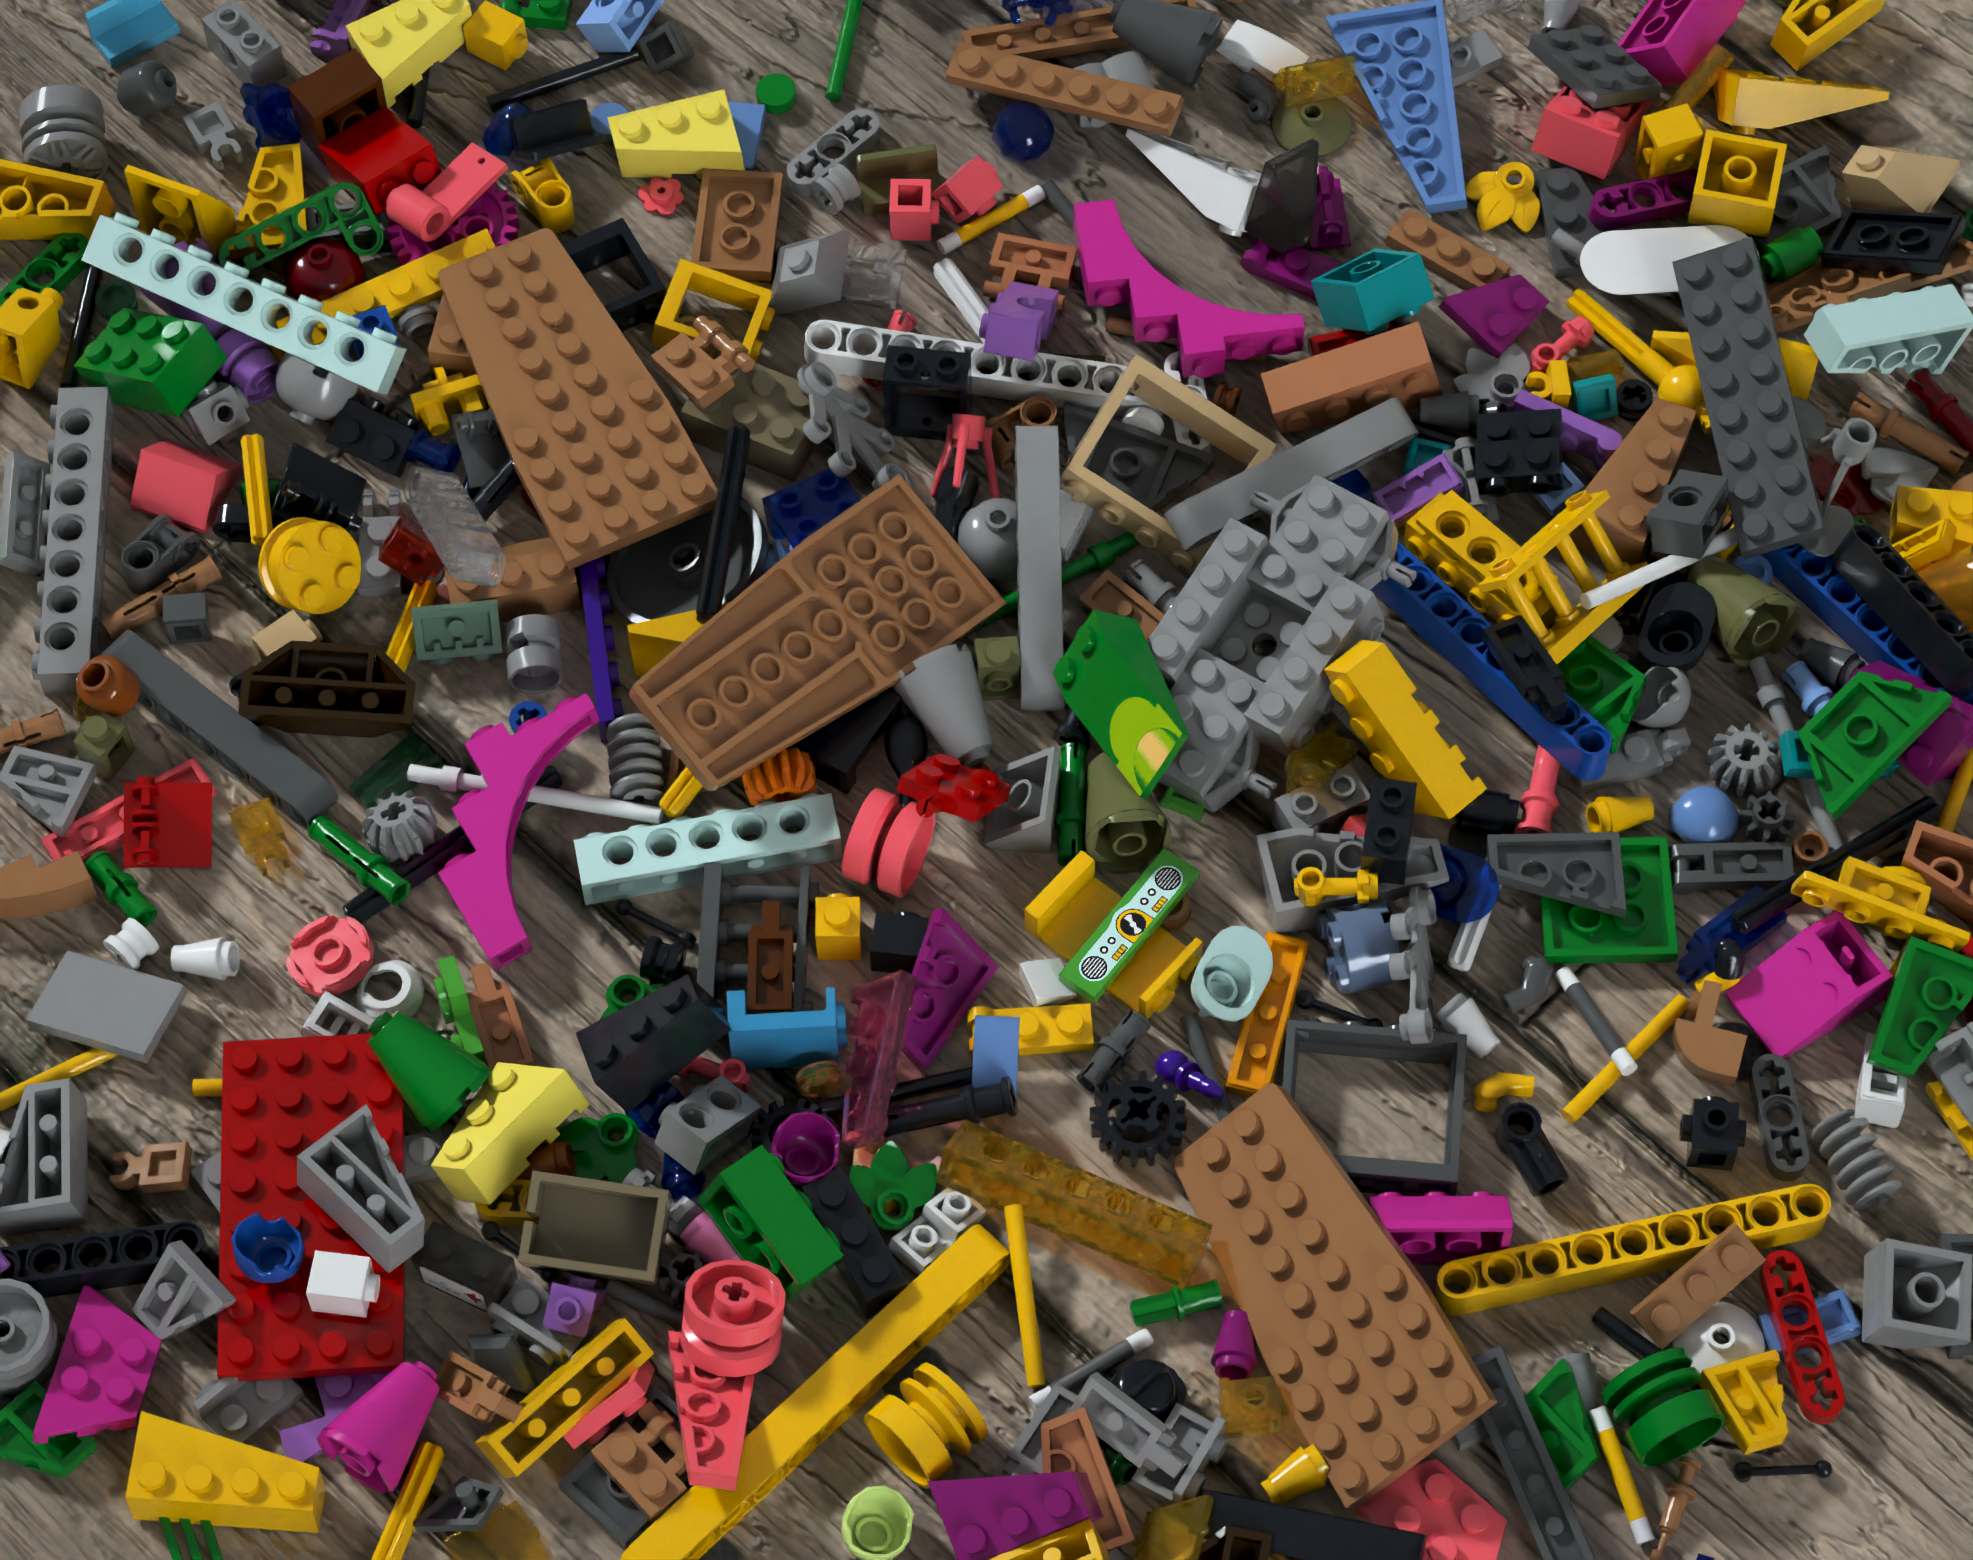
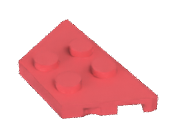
[1352,1458,1507,1560]

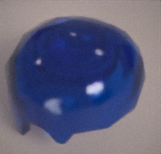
[992,101,1055,161]

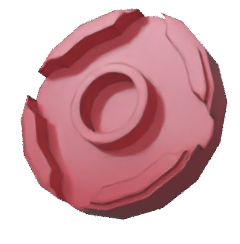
[286,915,374,997]

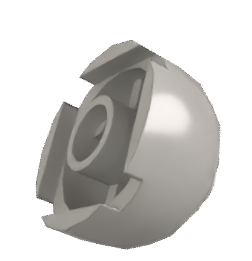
[275,352,359,425]
[957,498,1017,584]

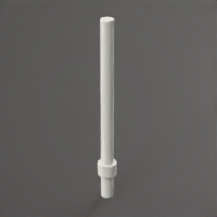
[1580,525,1738,610]
[407,764,663,824]

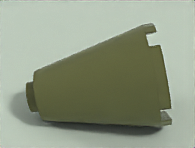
[1687,555,1800,667]
[1085,752,1172,873]

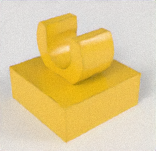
[1525,360,1572,409]

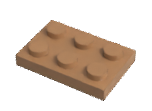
[691,168,784,281]

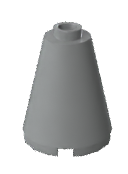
[893,644,994,768]

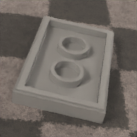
[26,950,187,1063]

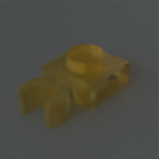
[228,797,290,877]

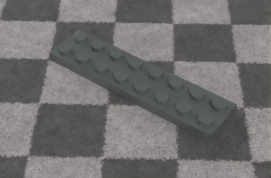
[1672,237,1827,559]

